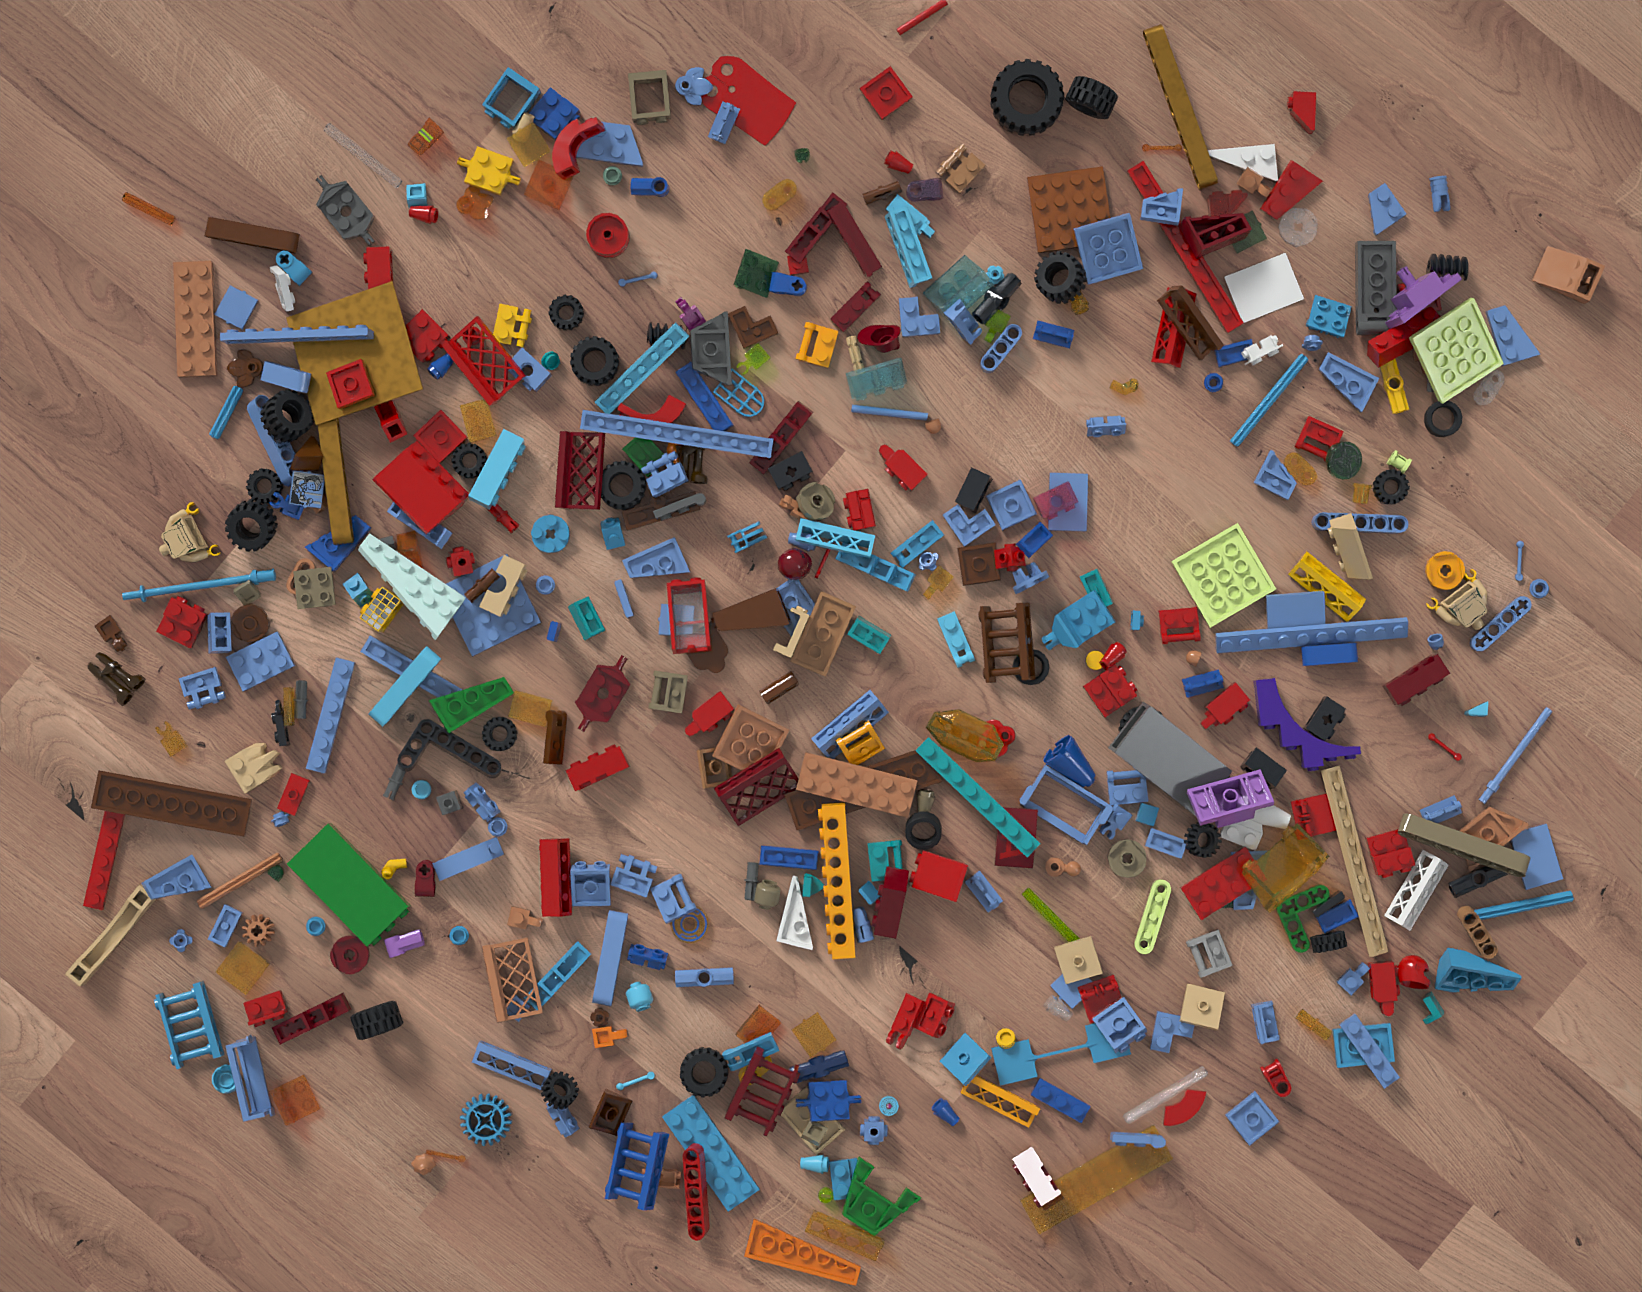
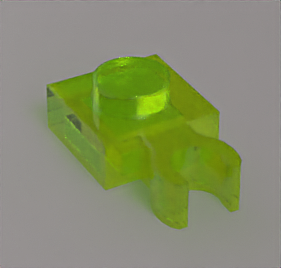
[736,343,771,375]

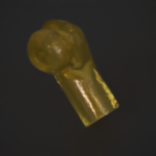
[1109,378,1139,395]

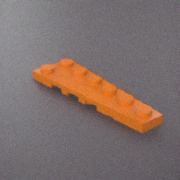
[744,1219,861,1286]

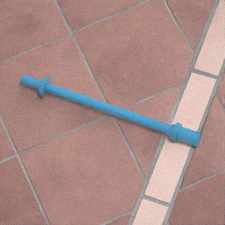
[122,568,276,602]

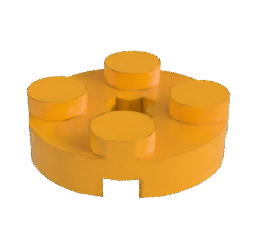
[1425,551,1465,590]

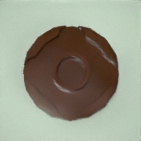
[230,604,269,643]

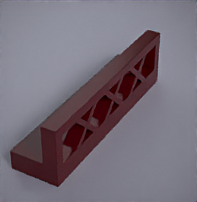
[826,201,882,277]

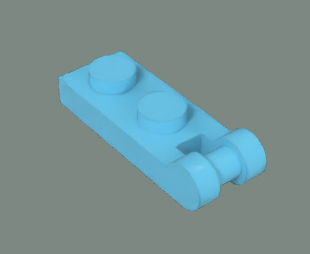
[937,611,975,668]

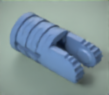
[1429,176,1450,212]
[852,906,874,943]

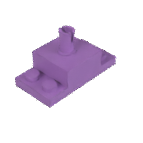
[1385,266,1462,329]
[1187,769,1274,828]

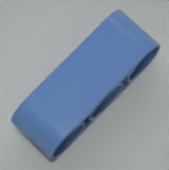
[980,324,1022,373]
[260,361,311,393]

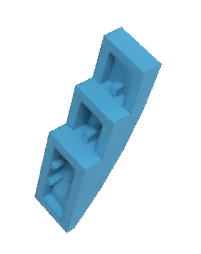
[835,542,916,592]
[524,941,591,1010]

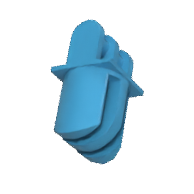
[727,521,767,553]

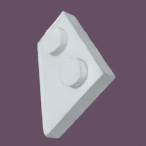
[270,265,295,311]

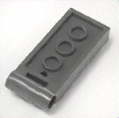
[1355,241,1396,335]

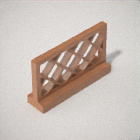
[482,938,543,1023]

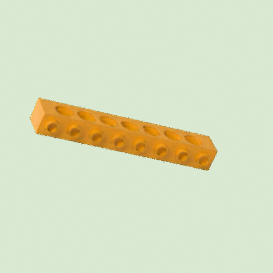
[818,802,855,959]

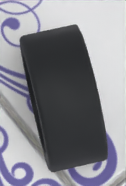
[1424,401,1463,437]
[1012,649,1050,685]
[905,811,942,850]

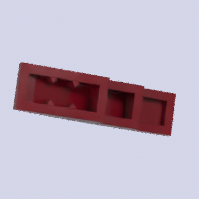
[785,192,848,263]
[749,401,814,475]
[272,992,352,1045]

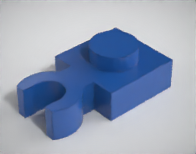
[269,492,304,520]

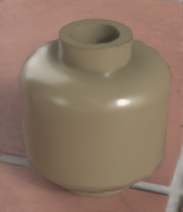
[754,880,781,910]

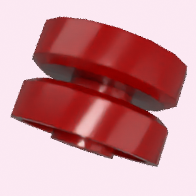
[586,213,630,258]

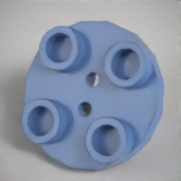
[1013,562,1050,594]

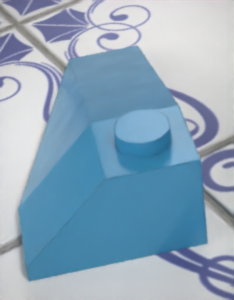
[1435,948,1522,992]

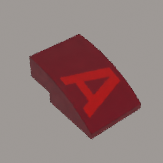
[994,807,1038,869]

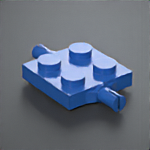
[795,1080,861,1122]

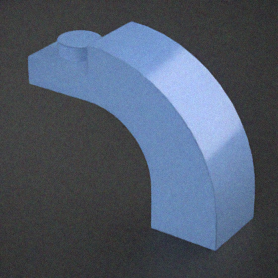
[387,502,452,549]
[432,837,504,881]

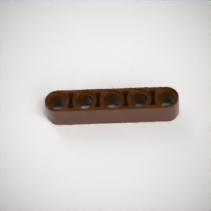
[204,217,300,254]

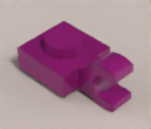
[675,297,706,332]

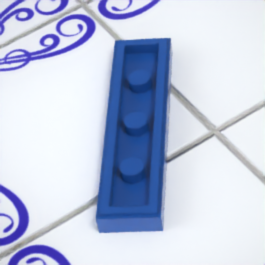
[675,362,733,431]

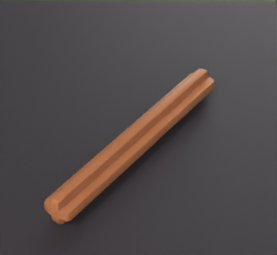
[197,853,283,909]

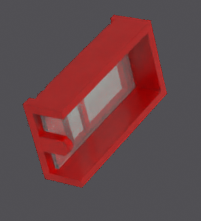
[667,578,712,655]

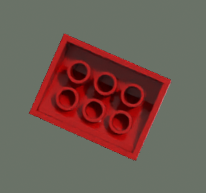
[372,441,469,535]

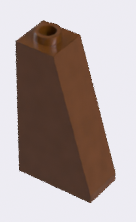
[711,588,792,631]

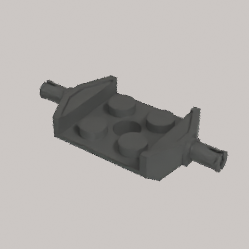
[316,175,375,246]

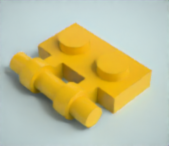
[493,304,532,348]

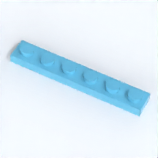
[594,322,689,414]

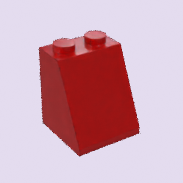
[909,850,968,902]

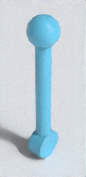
[616,1072,655,1091]

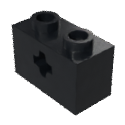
[768,451,813,491]
[1303,696,1346,741]

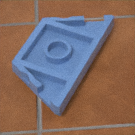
[576,122,643,167]

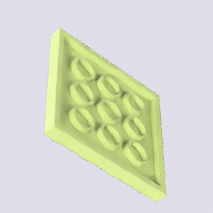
[1409,297,1504,404]
[1171,523,1276,628]

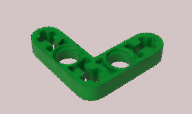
[1276,884,1330,953]

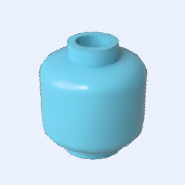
[626,982,653,1012]

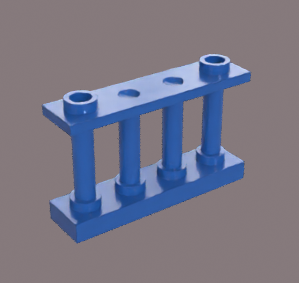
[605,1123,669,1210]

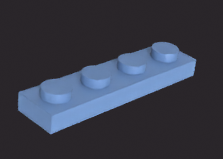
[1339,1013,1400,1089]

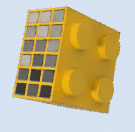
[360,587,404,633]

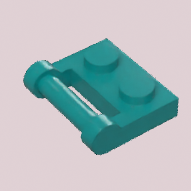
[867,840,903,882]

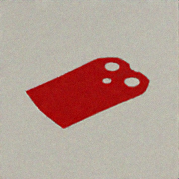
[701,56,796,146]

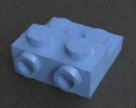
[570,861,611,906]
[1092,997,1147,1053]

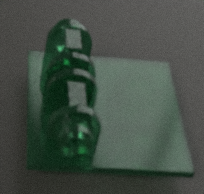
[733,249,779,298]

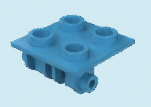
[1306,295,1352,338]

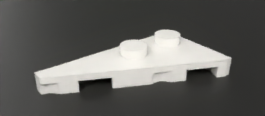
[1208,144,1278,182]
[776,876,813,950]

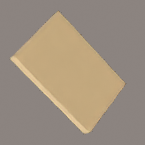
[781,1086,845,1155]

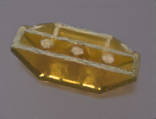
[926,709,1004,762]

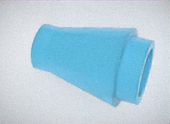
[800,1154,829,1174]

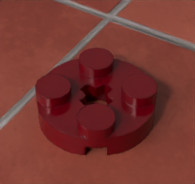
[330,935,370,974]

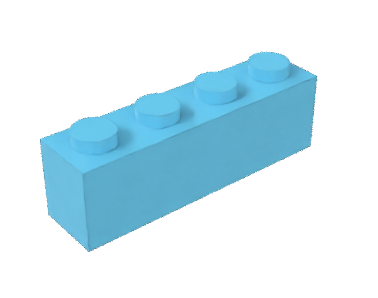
[468,429,526,510]

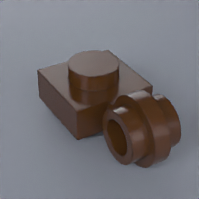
[95,615,128,652]

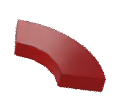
[1163,1089,1206,1126]

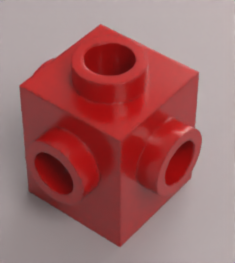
[994,543,1026,572]
[446,546,475,577]

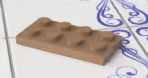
[790,591,856,677]

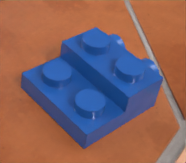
[529,87,580,141]

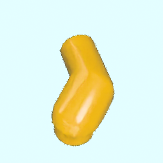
[381,859,407,880]

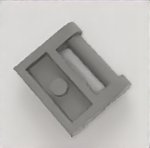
[1186,929,1233,978]

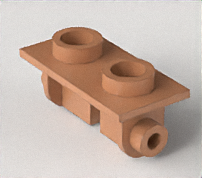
[641,1168,681,1189]

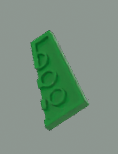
[428,677,514,733]

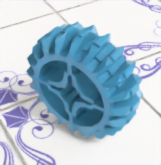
[460,1093,512,1146]

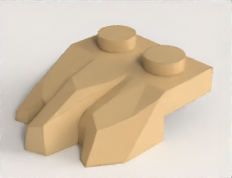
[225,743,282,794]

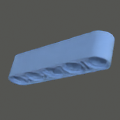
[247,395,303,486]
[1311,512,1409,534]
[592,910,628,1006]

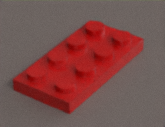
[1180,847,1266,920]

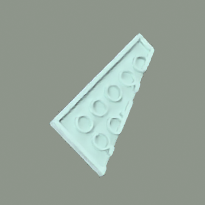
[358,533,466,640]

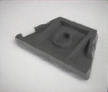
[690,311,732,386]

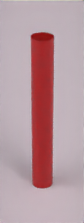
[896,0,948,35]

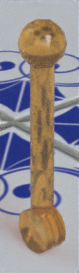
[1142,144,1182,152]
[426,1149,466,1163]

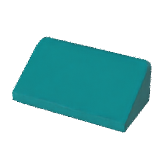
[568,596,605,640]

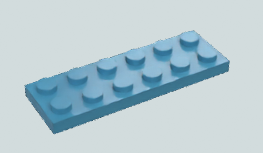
[662,1095,760,1212]

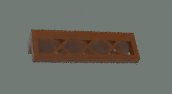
[1157,285,1224,360]

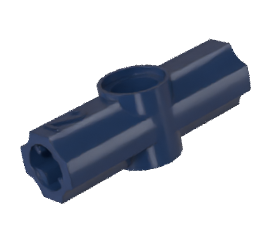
[789,1050,849,1084]

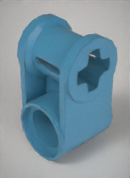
[276,251,312,286]

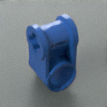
[769,272,807,296]

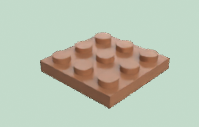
[712,704,789,781]

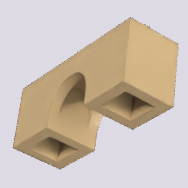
[479,555,528,617]

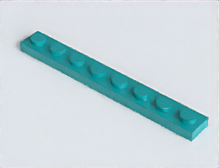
[916,737,1041,858]

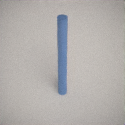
[851,405,928,421]

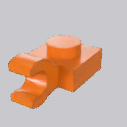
[592,1026,628,1048]

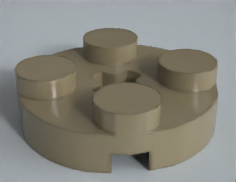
[796,482,835,521]
[1107,839,1146,878]

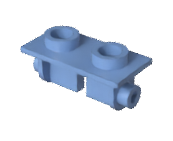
[708,102,740,144]
[1086,415,1126,437]
[464,782,501,822]
[1419,795,1462,823]
[965,871,1003,912]
[546,1102,580,1137]

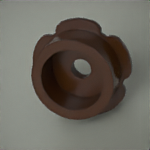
[590,1008,609,1027]

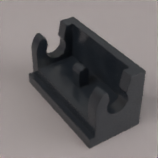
[955,467,993,513]
[1240,747,1287,790]

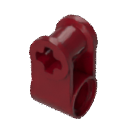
[415,860,436,897]

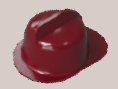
[857,325,901,353]

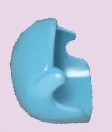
[212,1064,236,1094]

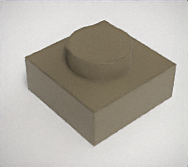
[234,580,261,605]
[801,1121,828,1146]

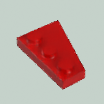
[1260,160,1323,220]

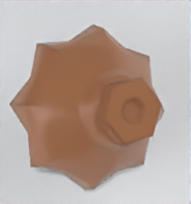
[411,1153,436,1175]

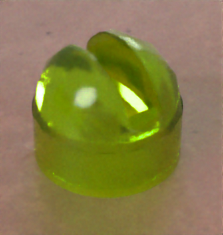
[818,1187,833,1203]

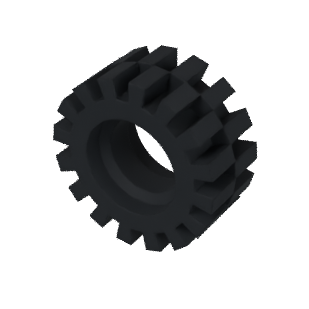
[548,294,584,331]
[451,443,487,478]
[246,468,283,504]
[1372,469,1410,505]
[482,717,518,751]
[1184,822,1222,858]
[1310,931,1347,953]
[541,1071,579,1110]

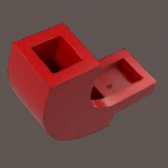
[552,117,606,180]
[617,395,687,424]
[374,400,407,443]

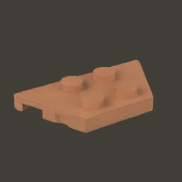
[1459,806,1529,872]

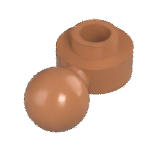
[1045,857,1081,877]

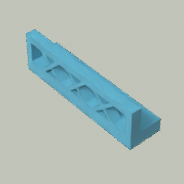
[885,206,932,288]
[795,518,875,558]

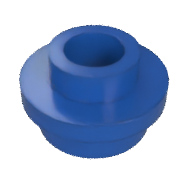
[1204,373,1223,392]

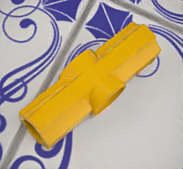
[1380,358,1409,414]

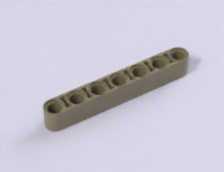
[1398,814,1531,877]

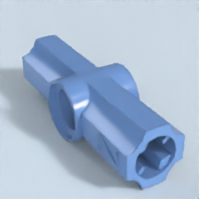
[675,967,734,987]

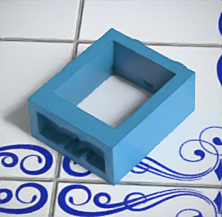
[482,67,541,129]

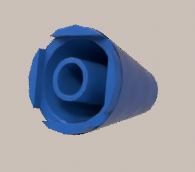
[1043,735,1096,787]

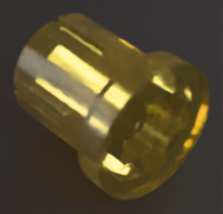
[1352,483,1372,504]

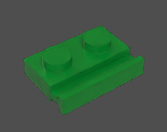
[622,437,664,478]

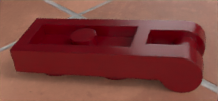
[830,281,881,333]

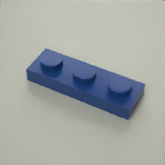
[1030,1078,1091,1123]

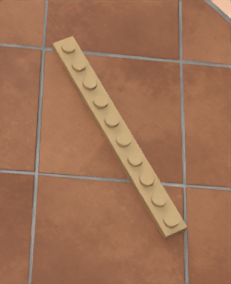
[1321,765,1388,957]

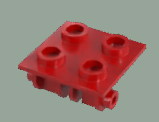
[1290,793,1336,839]
[1078,975,1122,1023]

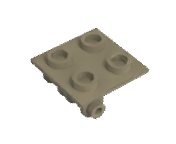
[293,567,336,609]

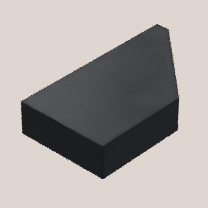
[1312,890,1345,917]

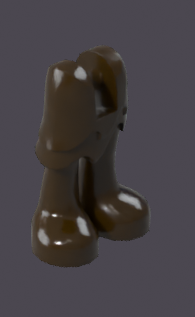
[678,444,708,484]
[87,652,146,706]

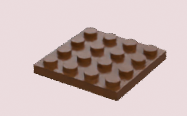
[1027,166,1110,253]

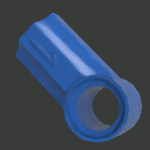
[631,177,670,197]

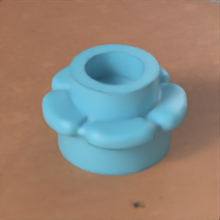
[986,266,1004,284]

